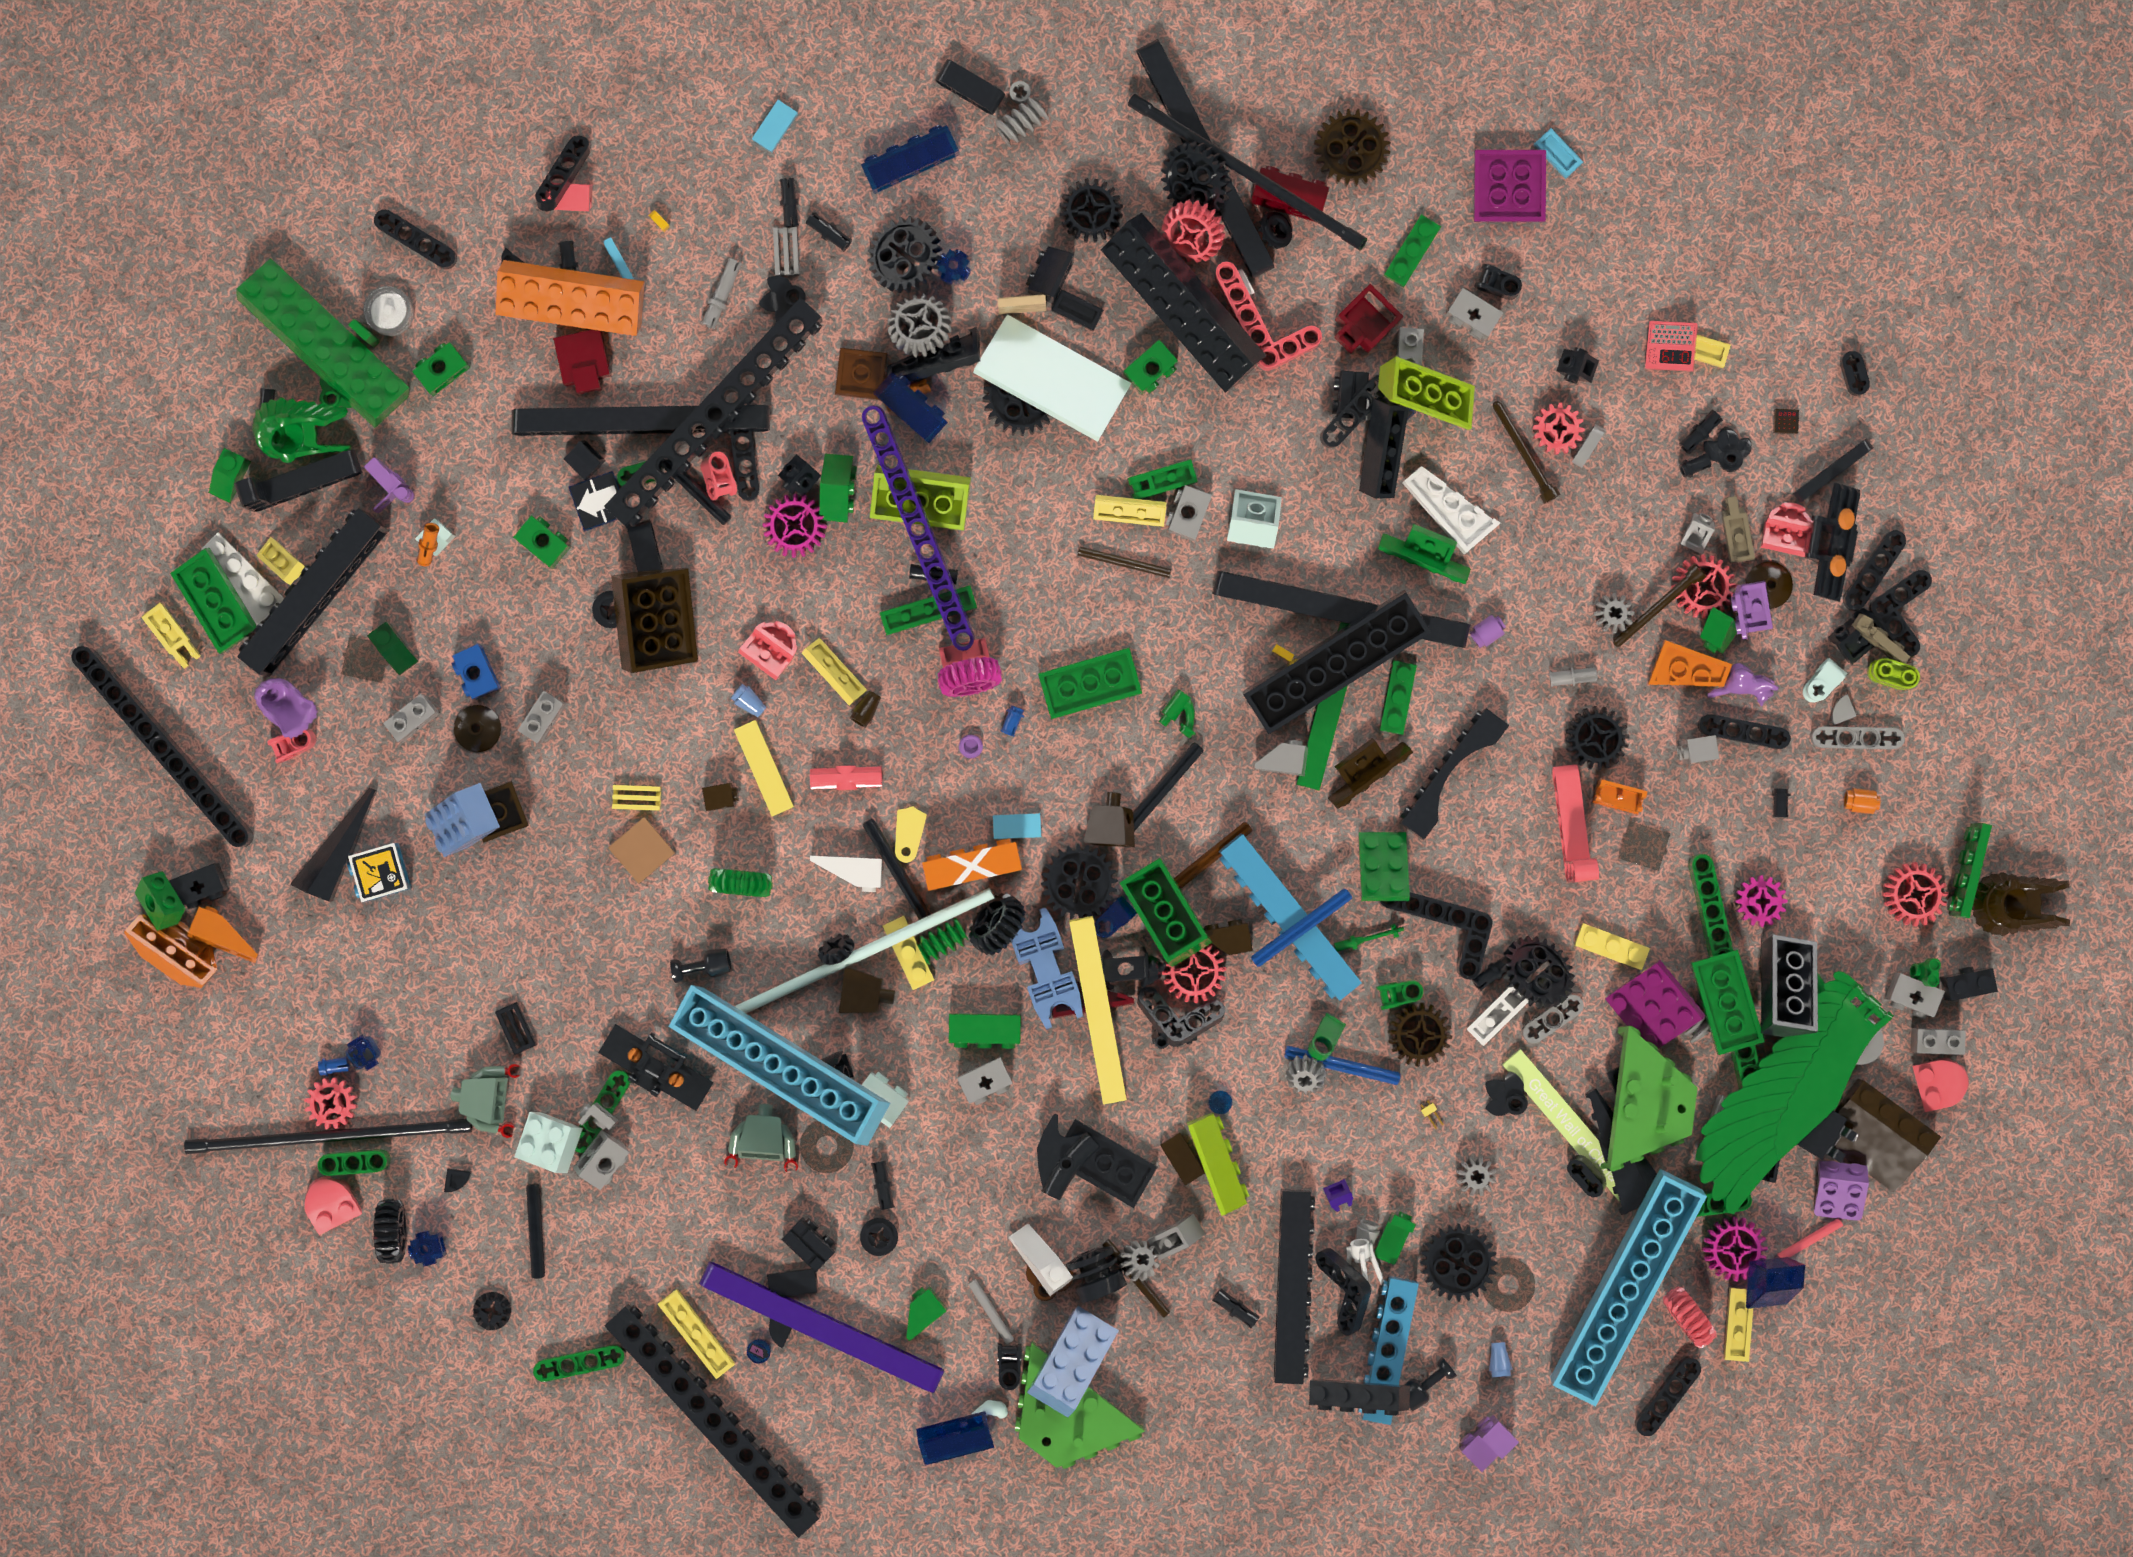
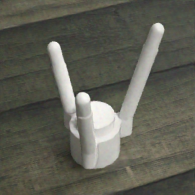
[1344,1239,1384,1285]

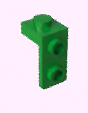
[1374,1211,1416,1265]

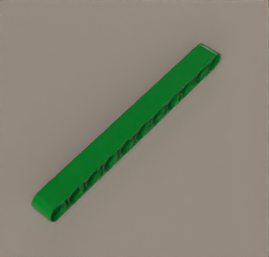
[1688,854,1760,1090]

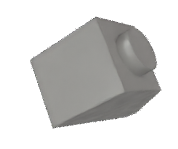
[1255,740,1308,776]
[1147,1214,1206,1260]

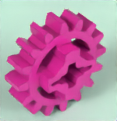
[1734,875,1788,927]

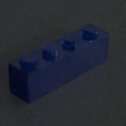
[861,125,960,194]

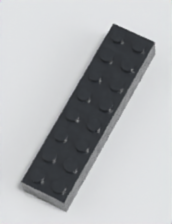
[1101,213,1267,393]
[237,508,390,677]
[1243,589,1432,734]

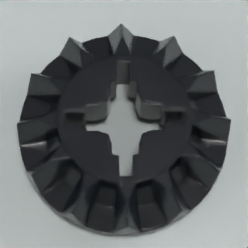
[1259,211,1292,249]
[592,591,617,628]
[818,934,855,965]
[860,1218,898,1256]
[473,1292,511,1330]

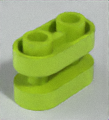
[1867,658,1920,690]

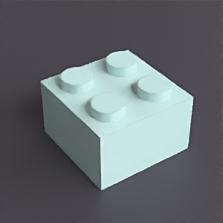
[514,1112,583,1173]

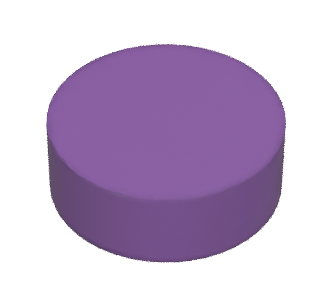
[959,735,983,758]

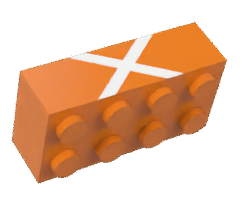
[922,838,1022,891]

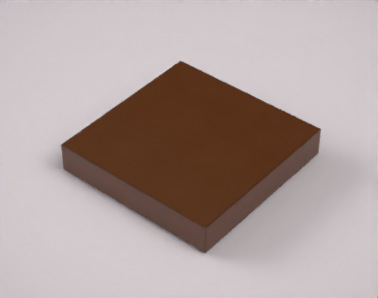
[835,347,888,401]

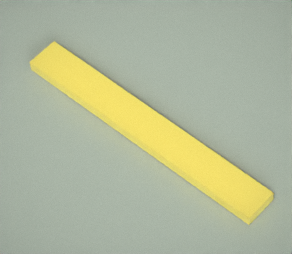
[1069,916,1127,1104]

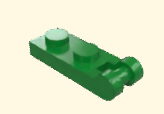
[1127,459,1198,500]

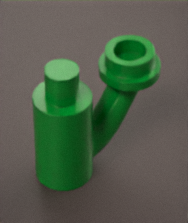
[1159,689,1196,739]

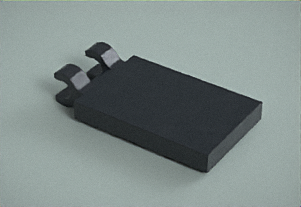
[1797,1111,1858,1163]

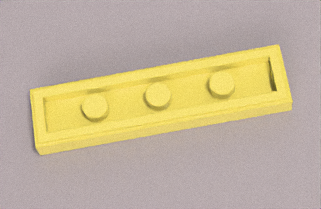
[734,720,794,817]
[658,1289,736,1379]

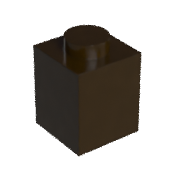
[702,783,739,812]

